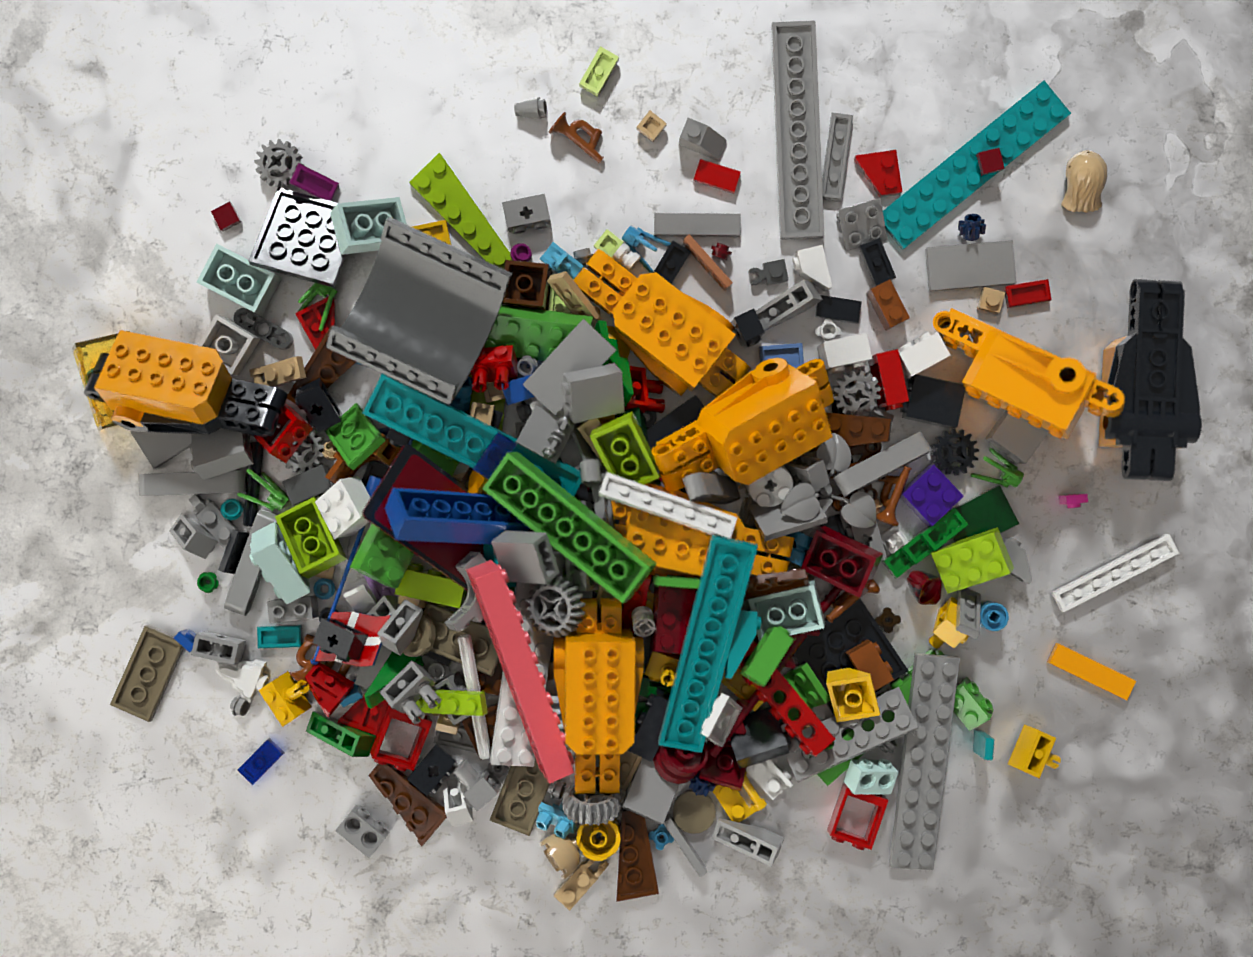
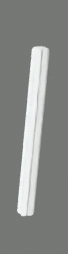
[458,634,491,759]

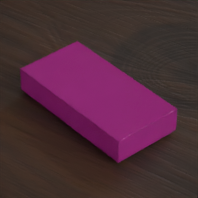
[289,163,339,201]

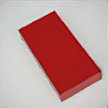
[693,159,741,194]
[1004,279,1052,308]

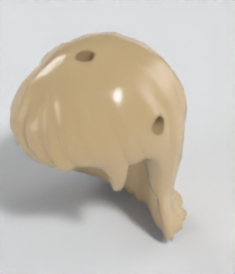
[1061,150,1107,213]

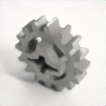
[254,139,303,188]
[833,368,881,416]
[280,430,324,473]

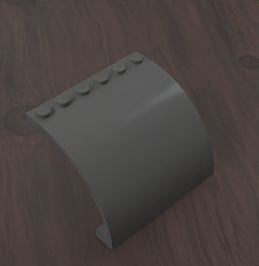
[326,217,512,405]

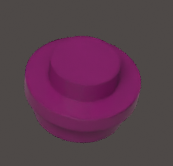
[510,243,532,262]

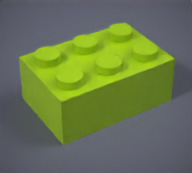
[590,412,660,485]
[275,497,347,579]
[931,527,1014,594]
[395,563,468,608]

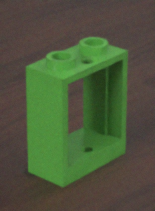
[739,626,794,686]

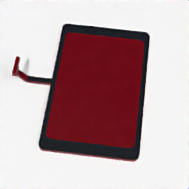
[362,445,484,591]

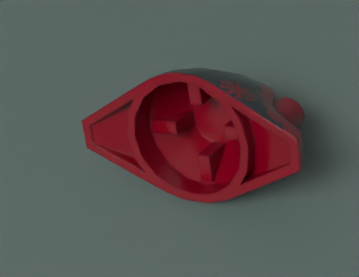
[906,570,942,605]

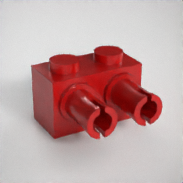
[471,345,518,392]
[624,366,665,413]

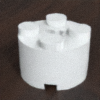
[745,465,793,507]

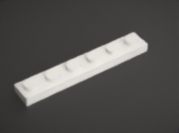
[599,472,737,539]
[1051,534,1179,612]

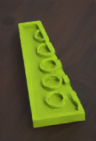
[409,153,512,270]

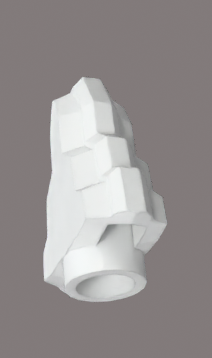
[215,659,269,703]

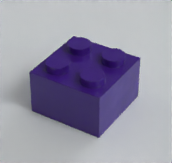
[900,464,964,526]

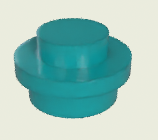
[221,499,243,520]

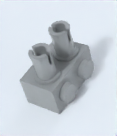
[380,661,441,724]
[453,759,502,811]

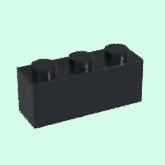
[628,687,670,762]

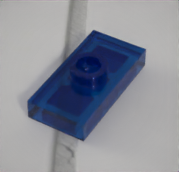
[473,431,517,480]
[237,738,285,785]

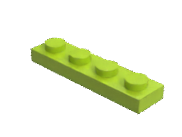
[416,690,488,716]

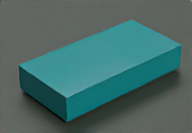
[257,625,303,649]
[973,730,994,760]

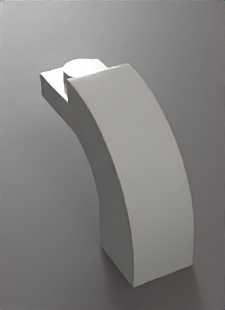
[445,551,486,632]

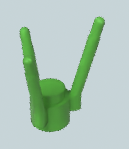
[297,283,338,331]
[970,448,1024,488]
[237,469,289,512]

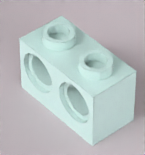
[844,758,899,794]

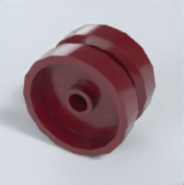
[653,742,709,784]

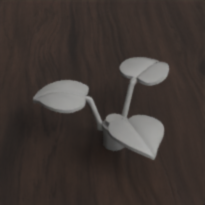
[780,433,876,528]

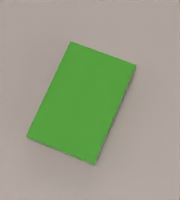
[325,403,386,471]
[652,574,700,588]

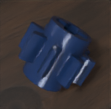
[958,214,986,241]
[688,771,716,797]

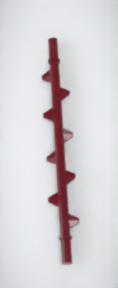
[708,586,842,758]

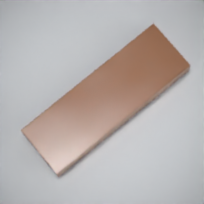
[683,234,733,291]

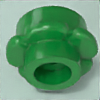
[197,572,219,593]

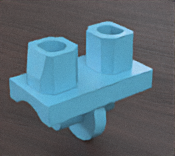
[540,242,584,280]
[536,802,577,839]

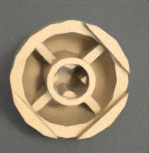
[540,834,580,879]

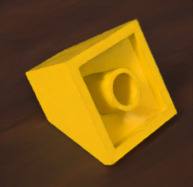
[826,668,881,722]

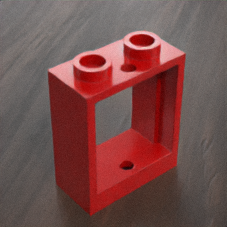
[868,349,909,411]
[253,403,313,463]
[370,705,433,771]
[827,782,889,850]

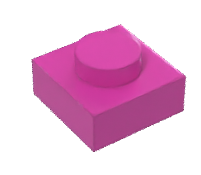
[1059,494,1088,508]

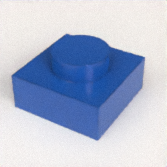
[174,629,196,652]

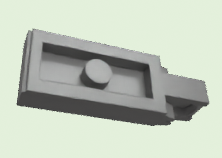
[189,494,239,549]

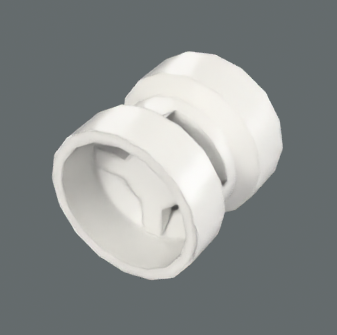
[612,243,641,272]
[631,606,655,637]

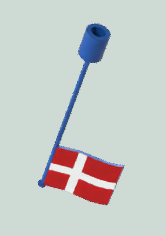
[310,475,392,666]

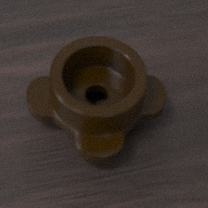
[875,607,901,633]

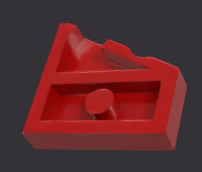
[854,150,902,197]
[295,296,336,350]
[305,662,354,717]
[338,694,389,735]

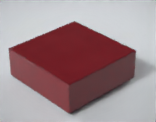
[976,148,1005,175]
[211,201,242,232]

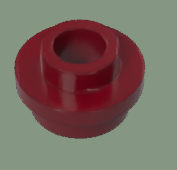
[711,242,732,260]

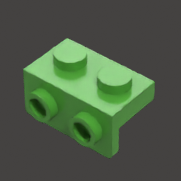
[953,677,993,731]

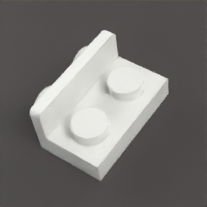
[746,758,793,800]

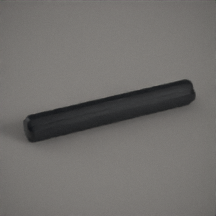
[243,441,264,527]

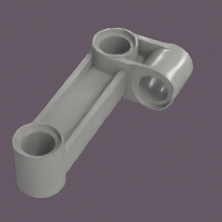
[579,459,619,532]

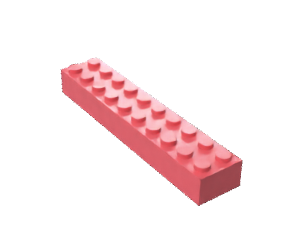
[466,560,575,784]

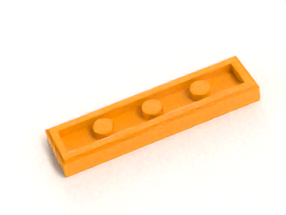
[1047,643,1136,700]

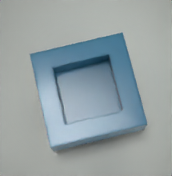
[341,679,362,707]

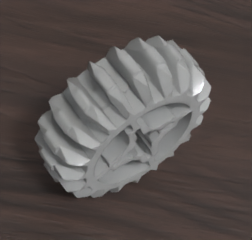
[526,576,586,637]
[562,782,622,826]

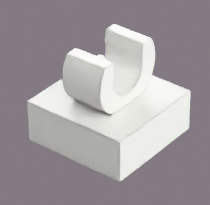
[881,525,909,554]

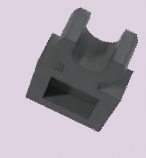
[748,259,789,285]

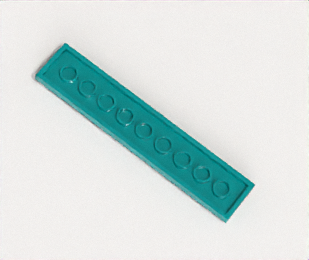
[883,80,1071,250]
[362,374,582,496]
[658,535,758,753]

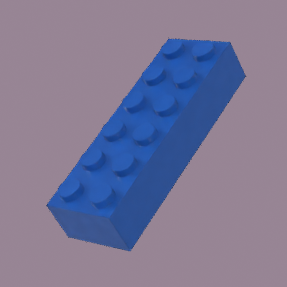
[385,488,530,545]

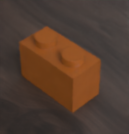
[866,279,910,331]
[845,639,894,691]

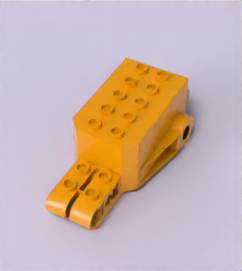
[574,249,751,398]
[933,308,1124,440]
[652,358,834,491]
[611,483,795,578]
[553,598,644,794]

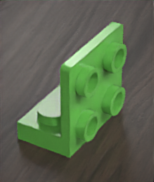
[773,663,831,720]

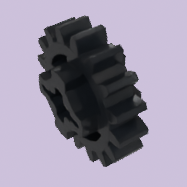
[930,428,979,476]

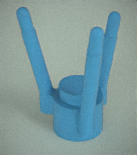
[622,225,671,273]

